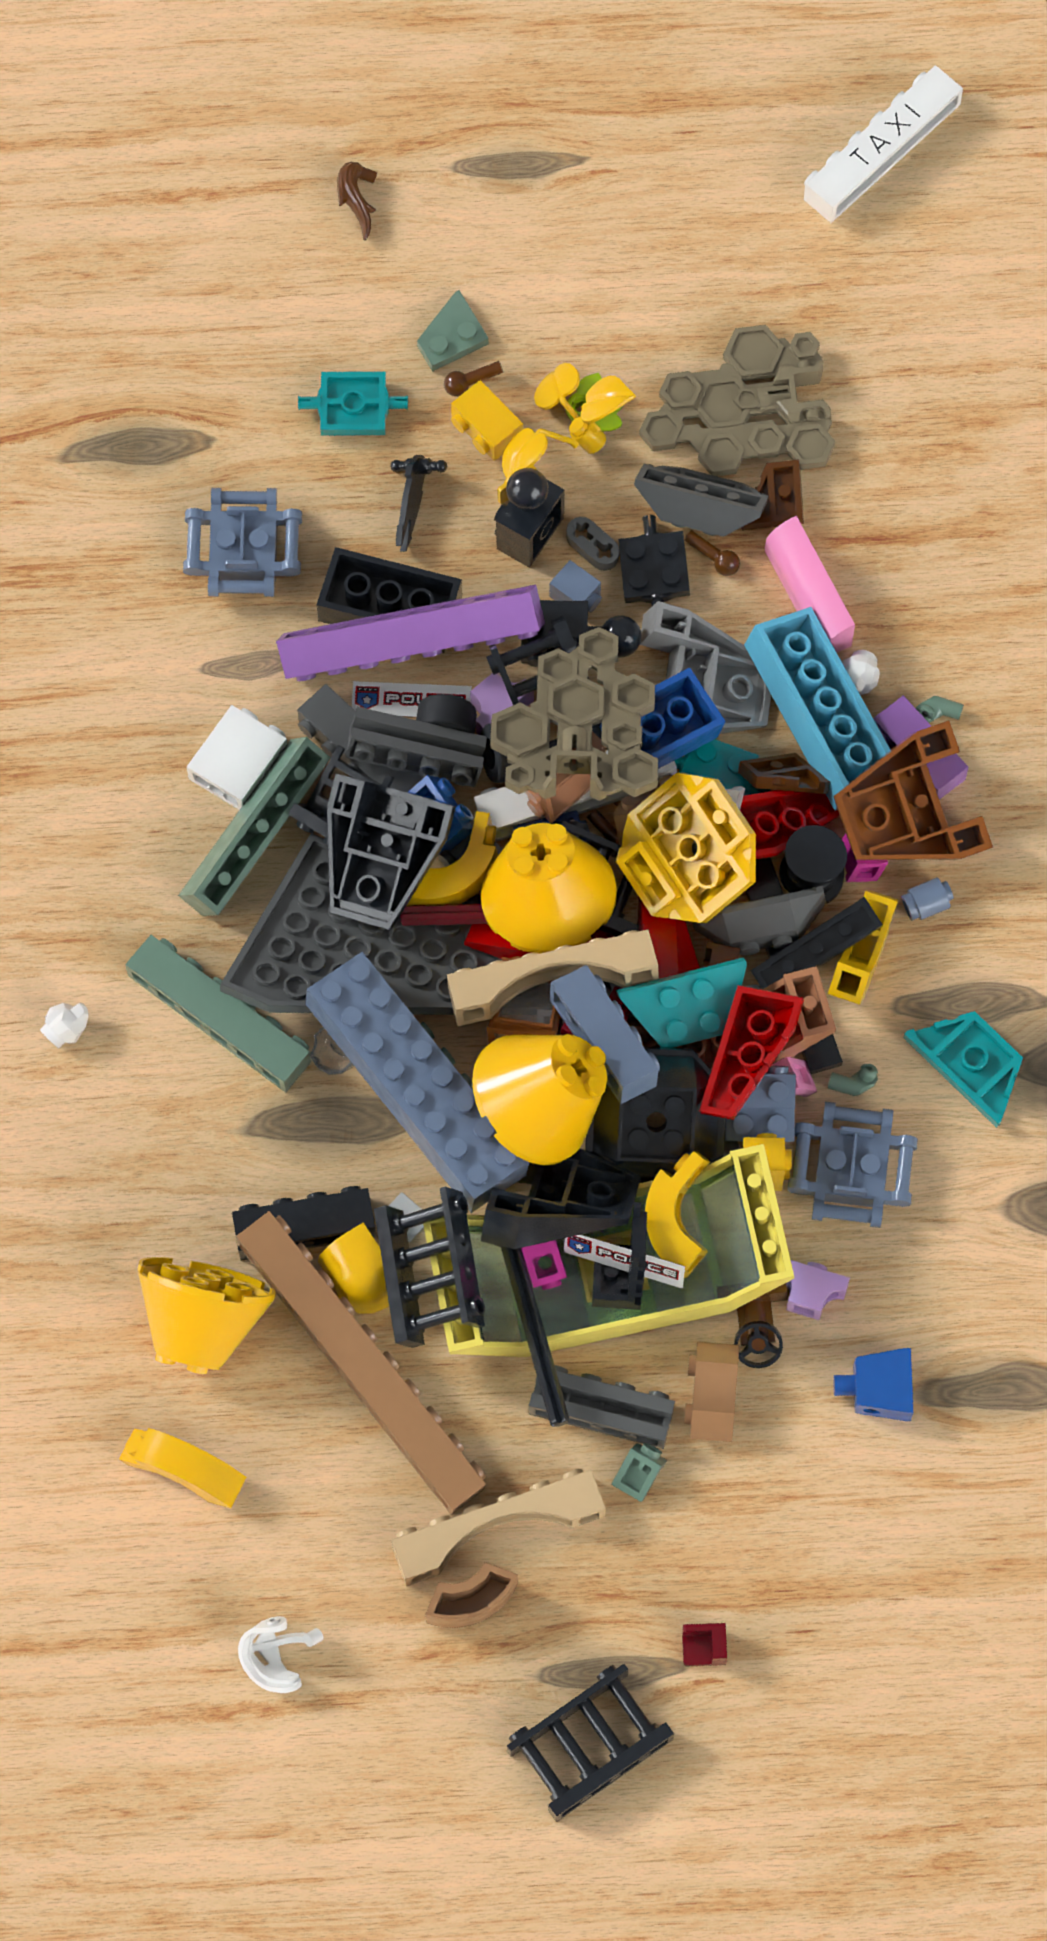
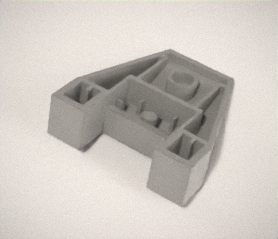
[640,601,771,734]

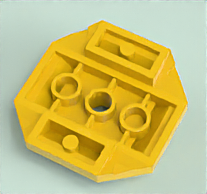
[616,773,756,923]

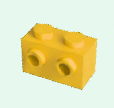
[451,380,523,461]
[742,1133,792,1191]

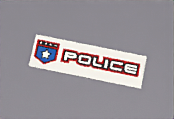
[352,681,472,717]
[564,1234,685,1289]

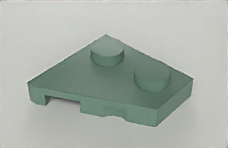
[417,290,489,372]

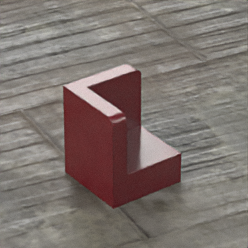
[682,1623,727,1667]

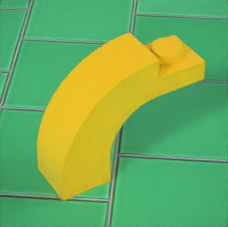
[407,811,498,906]
[828,889,898,1005]
[645,1151,710,1278]
[119,1428,246,1508]

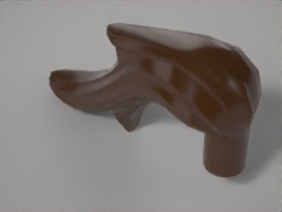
[337,162,377,241]

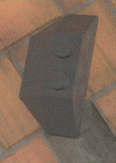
[634,464,769,537]
[692,886,826,956]

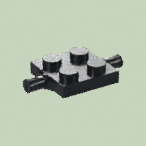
[618,515,690,606]

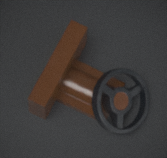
[716,1282,788,1368]

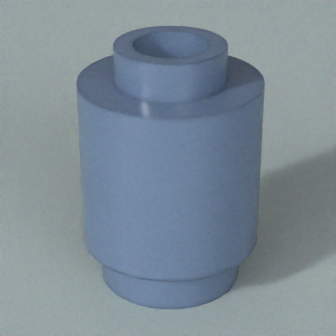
[901,877,954,921]

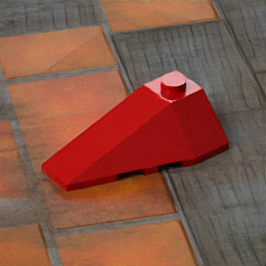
[740,790,840,859]

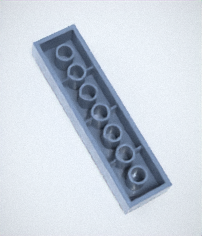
[305,952,529,1213]

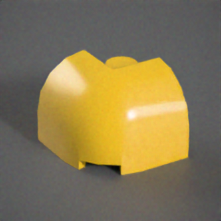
[318,1223,389,1313]

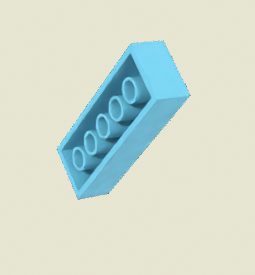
[744,607,890,810]

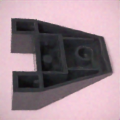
[481,1148,641,1249]

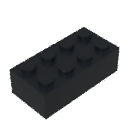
[316,547,462,653]

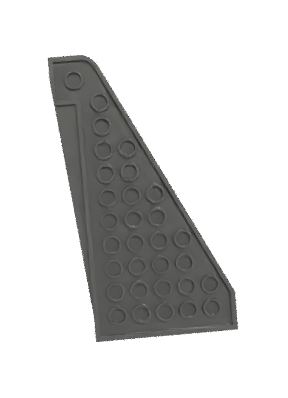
[220,834,635,1017]

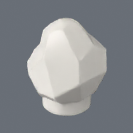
[843,650,880,695]
[40,1003,89,1048]

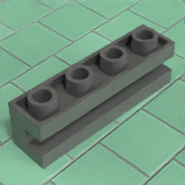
[345,706,487,787]
[529,1365,675,1449]

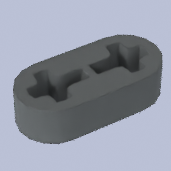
[566,517,619,571]

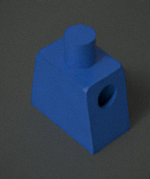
[833,1348,914,1421]

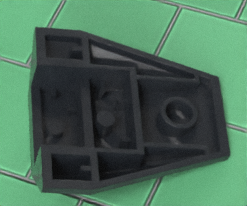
[327,774,456,930]

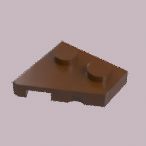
[741,459,804,531]
[738,753,830,794]

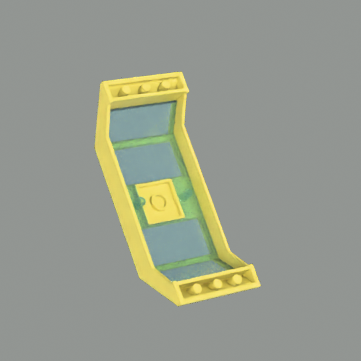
[423,1144,795,1357]

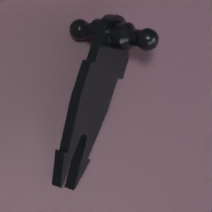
[390,455,447,552]

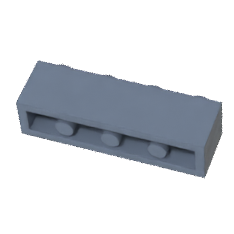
[550,965,660,1104]

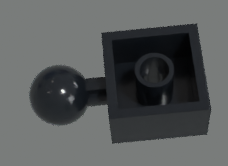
[494,468,565,568]
[521,600,642,667]

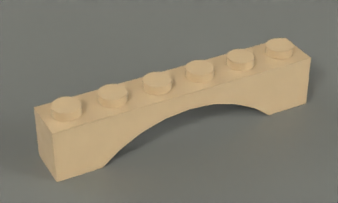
[447,930,659,1026]
[391,1469,606,1587]

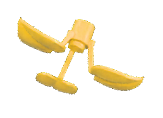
[502,363,636,480]

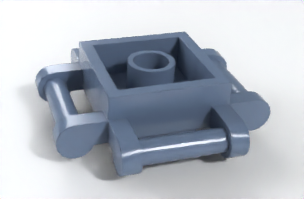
[183,488,302,597]
[787,1101,918,1228]

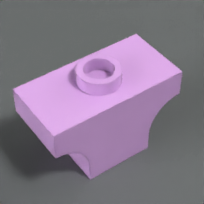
[470,673,534,735]
[786,1260,850,1320]

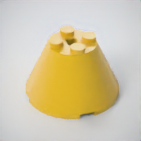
[481,823,617,954]
[472,1034,607,1165]
[137,1257,276,1374]

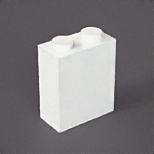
[187,705,287,810]

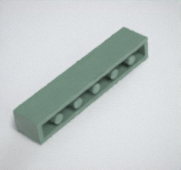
[178,737,331,916]
[125,935,311,1093]

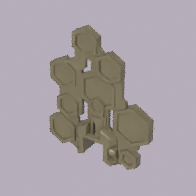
[639,325,835,476]
[491,627,658,801]

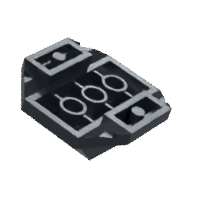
[585,1047,725,1183]

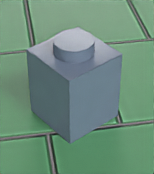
[549,560,602,613]

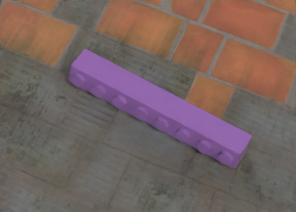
[276,584,545,681]

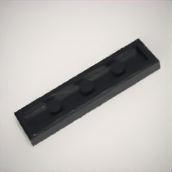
[750,897,883,989]

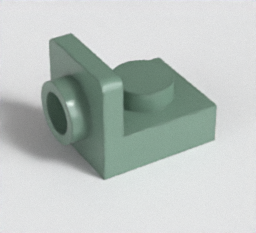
[611,1443,667,1502]

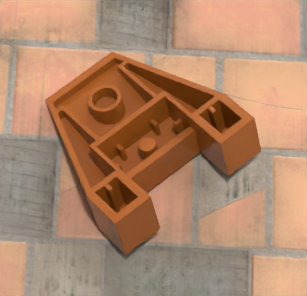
[833,720,993,860]

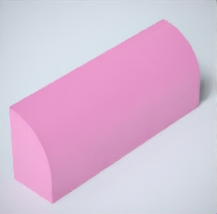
[765,516,855,652]

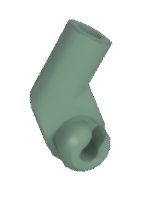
[916,696,964,723]
[828,1064,878,1096]

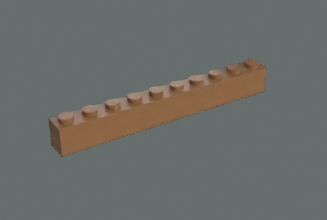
[236,1211,486,1515]

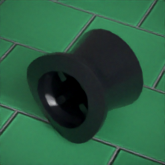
[779,825,847,904]

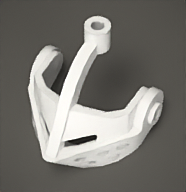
[238,1616,323,1693]

